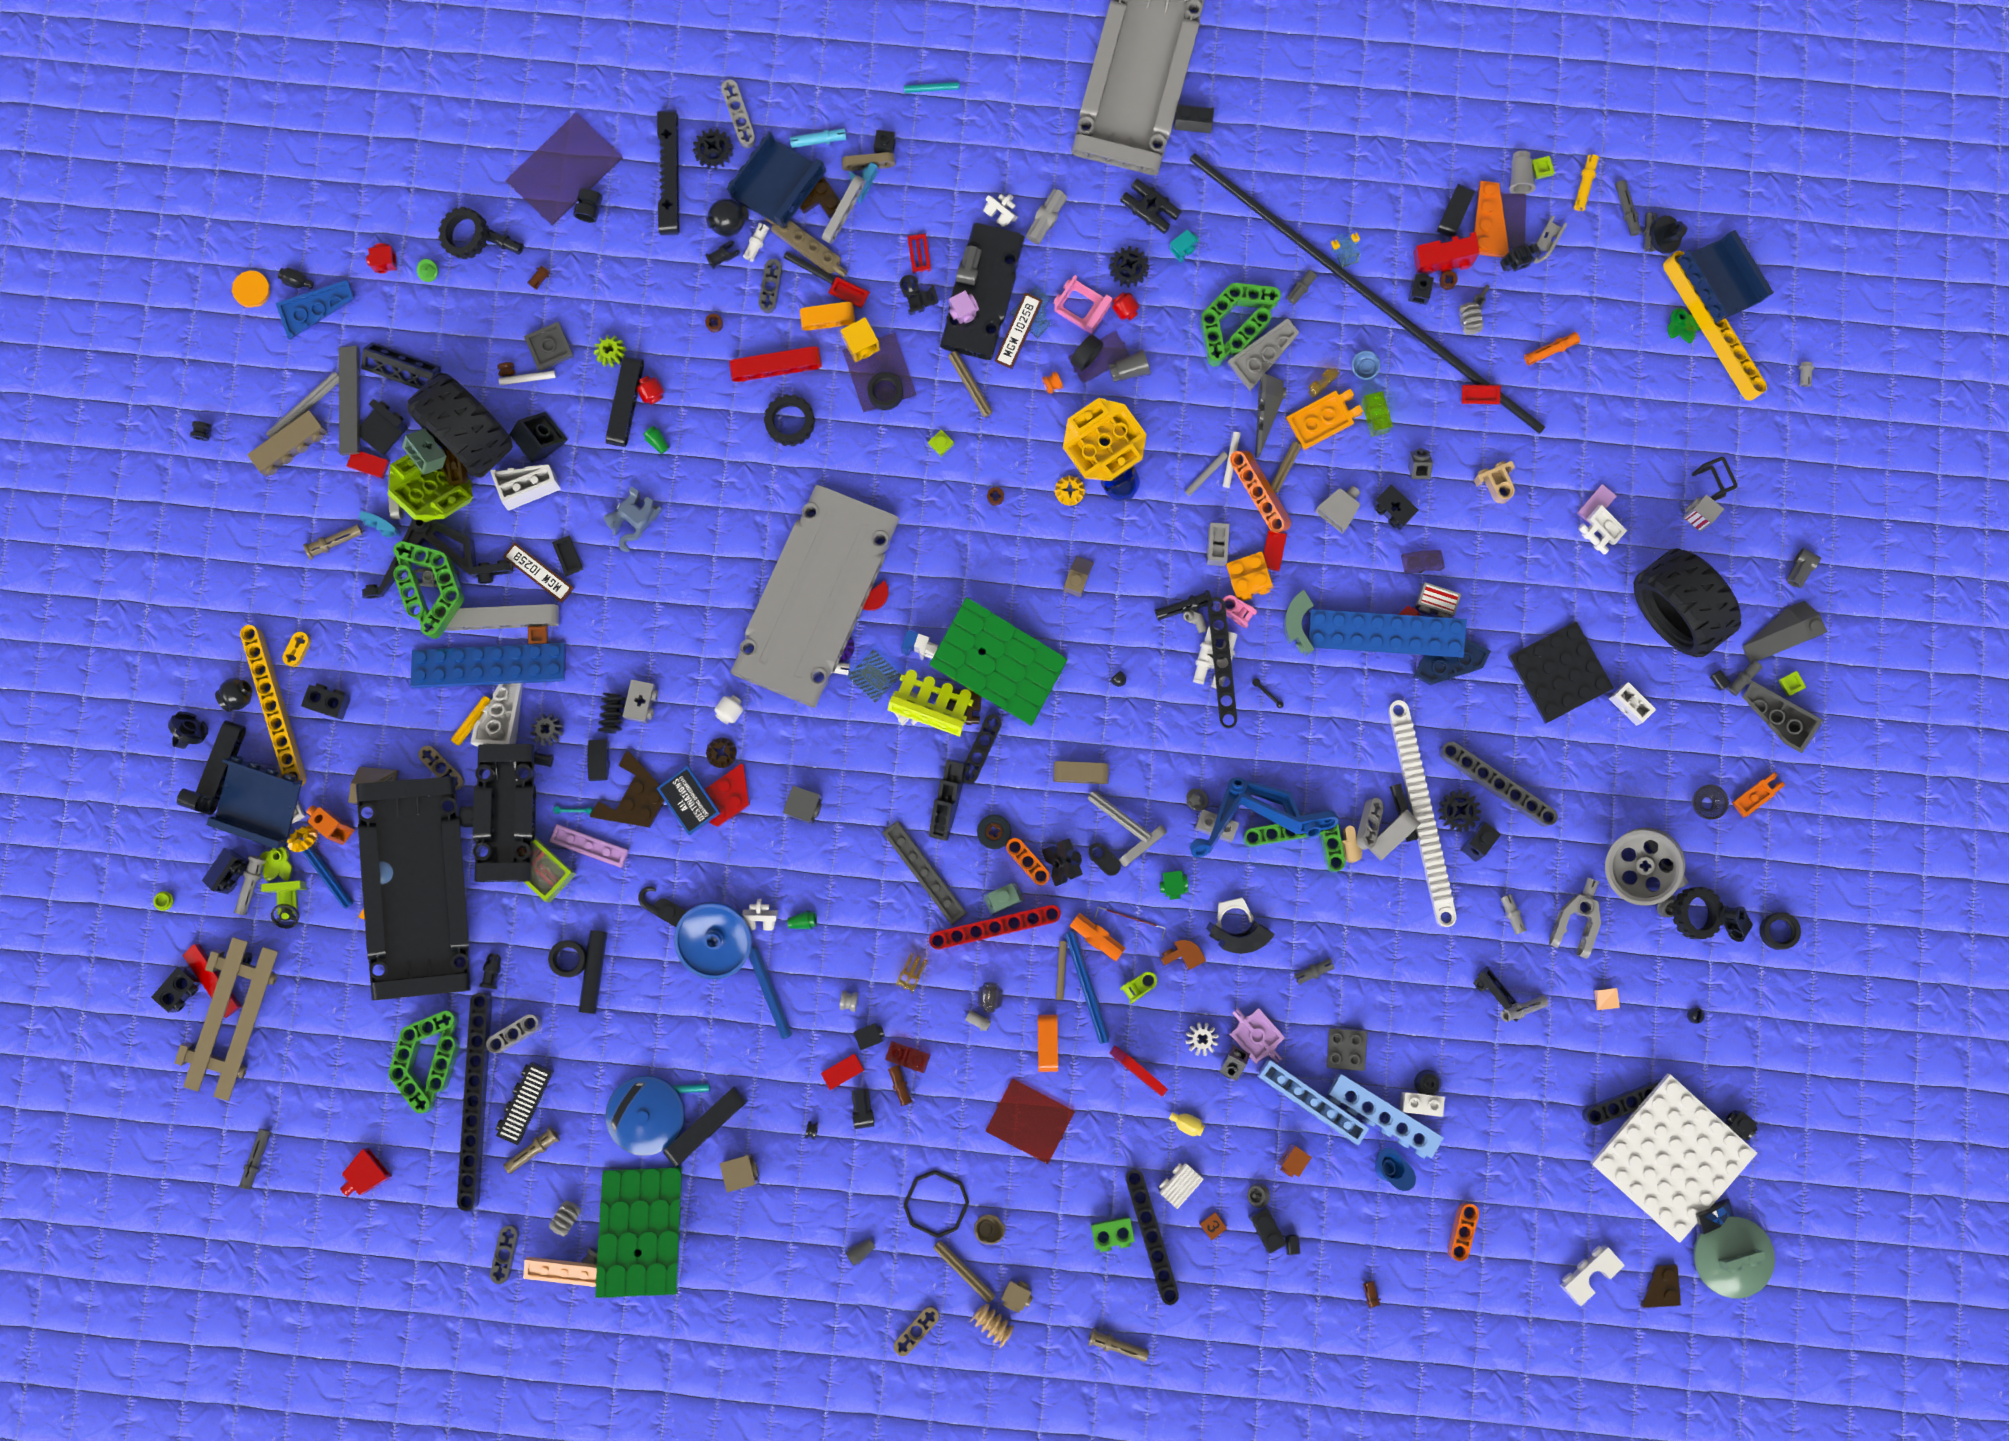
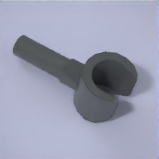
[1472,285,1490,309]

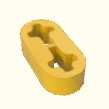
[282,632,311,667]

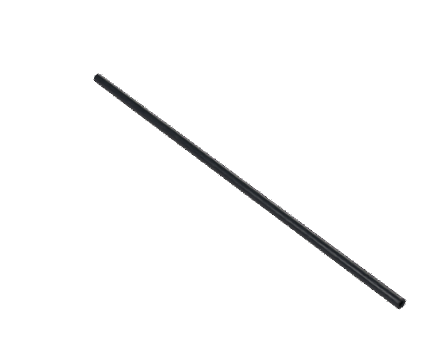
[1189,153,1545,434]

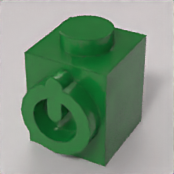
[1159,871,1189,900]

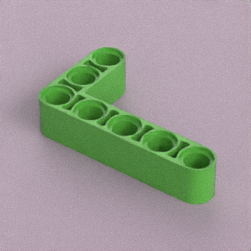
[1243,824,1345,872]

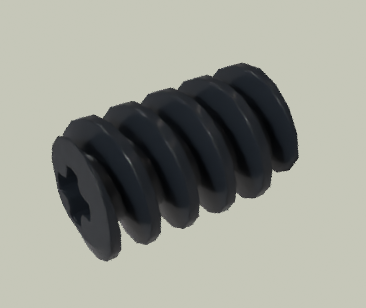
[597,693,626,734]

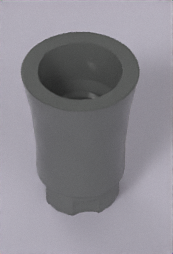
[1108,349,1151,382]

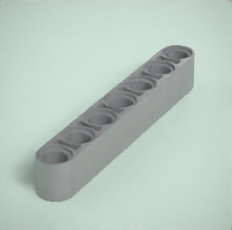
[428,604,559,631]

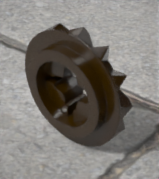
[706,737,737,768]

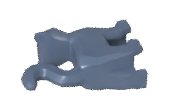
[603,487,662,552]

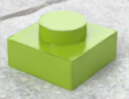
[1532,156,1555,180]
[928,430,954,457]
[1778,671,1806,697]

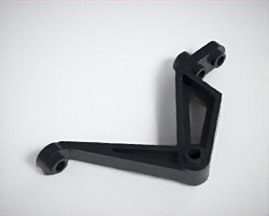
[362,518,514,599]

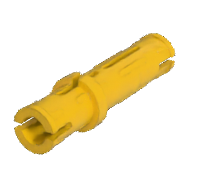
[1573,154,1599,211]

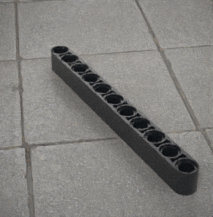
[457,993,492,1211]

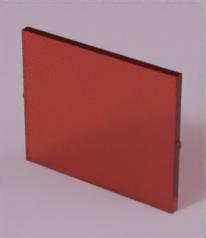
[986,1078,1075,1164]

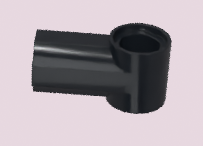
[852,1088,874,1129]

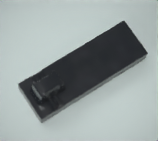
[1473,966,1520,1022]

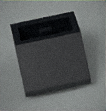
[202,848,249,894]

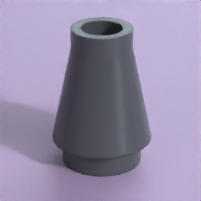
[845,1238,875,1266]

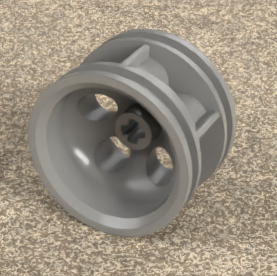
[1605,828,1686,905]

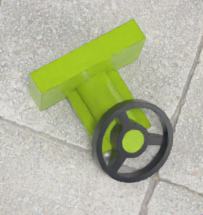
[261,881,307,929]

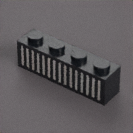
[495,1062,554,1145]

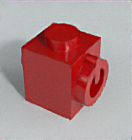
[366,243,397,274]

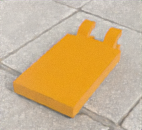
[1286,389,1363,451]

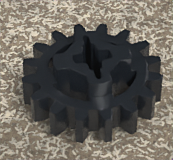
[693,128,734,170]
[1500,244,1541,271]
[1109,246,1149,288]
[1438,790,1481,832]

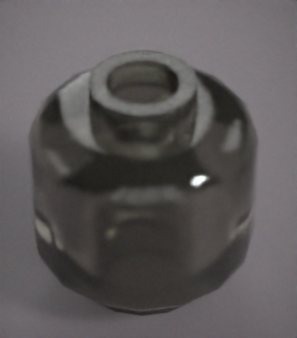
[977,982,1003,1012]

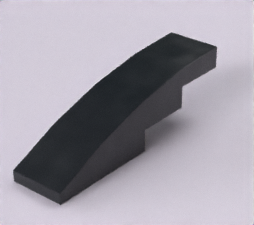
[929,759,967,841]

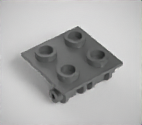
[1327,1028,1368,1071]

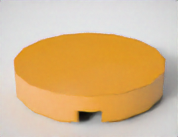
[232,271,271,308]

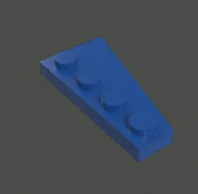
[276,280,355,340]

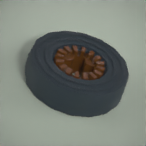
[977,815,1011,849]

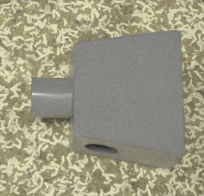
[1315,486,1360,534]

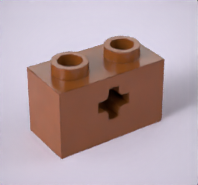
[1277,1144,1312,1177]

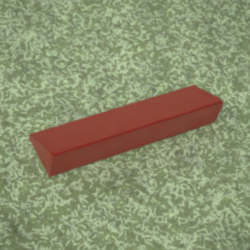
[182,943,242,1018]

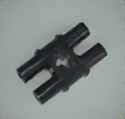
[1120,178,1182,234]

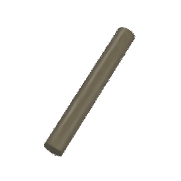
[1056,941,1067,1000]

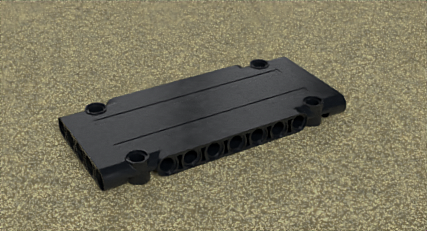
[356,777,471,1000]

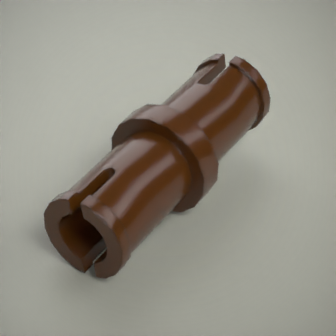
[887,1065,913,1106]

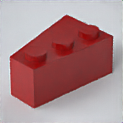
[1413,232,1480,274]

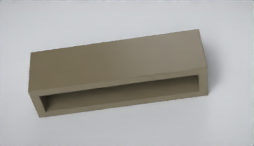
[247,410,328,477]

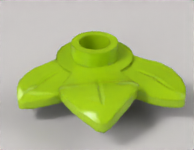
[260,847,292,882]

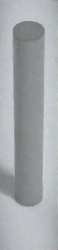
[1184,451,1228,496]

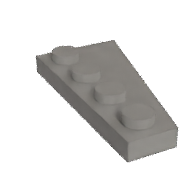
[1228,318,1299,392]

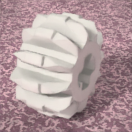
[1185,1022,1219,1056]

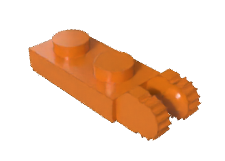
[1731,772,1785,818]

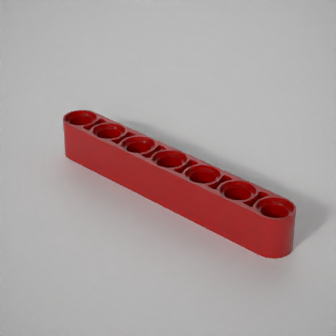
[929,905,1061,950]

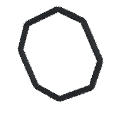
[903,1170,969,1238]

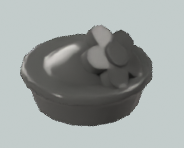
[1186,788,1209,811]
[1657,895,1677,918]
[1247,1183,1270,1208]

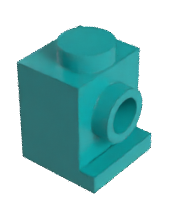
[1169,229,1199,263]

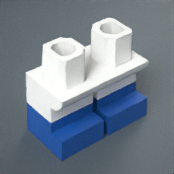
[901,630,938,660]

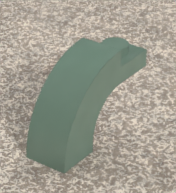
[1283,590,1314,657]

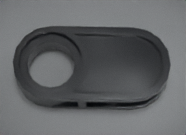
[1088,843,1121,876]

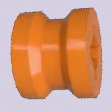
[1042,371,1063,394]

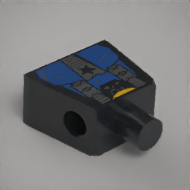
[1461,821,1501,862]

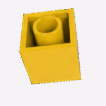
[840,317,880,363]

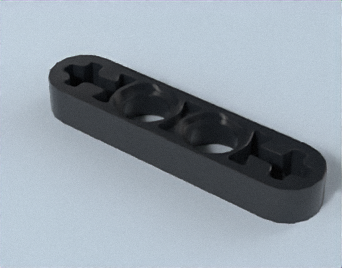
[963,714,1002,784]

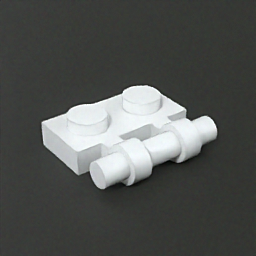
[1578,505,1627,554]

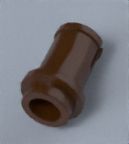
[527,266,550,290]
[1362,1281,1381,1308]

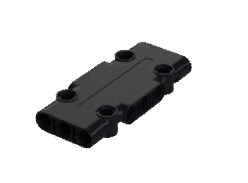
[940,223,1025,360]
[473,744,536,882]

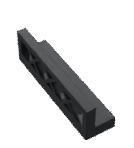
[361,342,441,390]

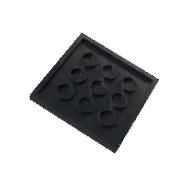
[1508,622,1614,724]

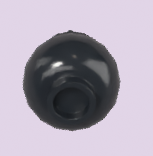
[215,678,252,712]

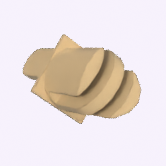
[1342,826,1362,863]

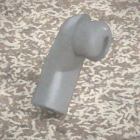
[1183,610,1207,634]

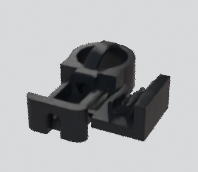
[900,275,939,315]

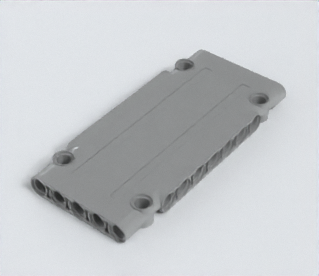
[1071,0,1205,175]
[730,485,900,708]

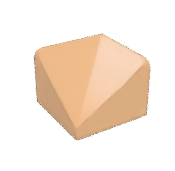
[1594,988,1620,1010]

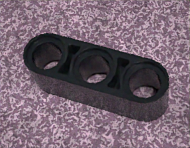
[1436,184,1475,238]

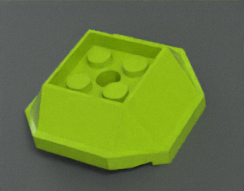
[387,454,473,522]

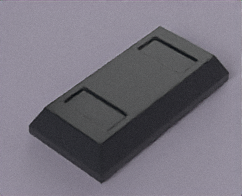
[552,535,583,577]

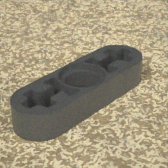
[759,259,782,313]
[490,1225,519,1284]

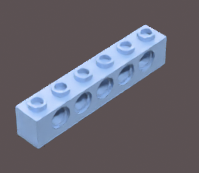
[1257,1060,1369,1145]
[1327,1074,1443,1159]

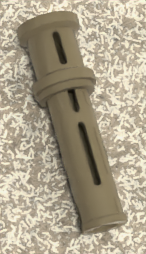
[303,524,363,560]
[503,1126,560,1174]
[1088,1328,1149,1362]

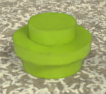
[153,891,174,911]

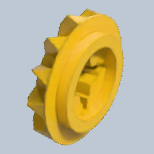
[1055,475,1085,506]
[287,825,317,852]

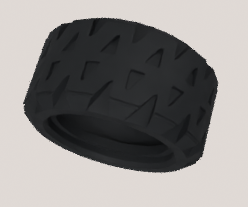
[406,373,513,477]
[1633,548,1741,657]

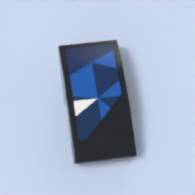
[1695,1198,1734,1234]

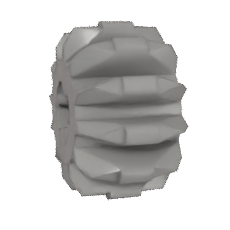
[1459,302,1483,335]
[549,1200,581,1236]

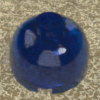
[1101,466,1140,501]

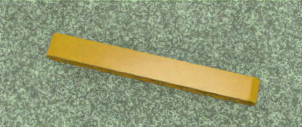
[1663,251,1767,401]
[240,625,307,787]

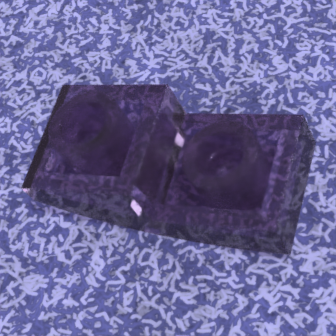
[1401,550,1445,573]

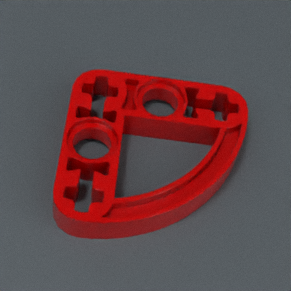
[1109,1046,1169,1097]

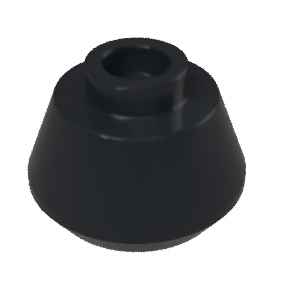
[1414,1070,1441,1095]

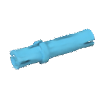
[790,128,846,148]

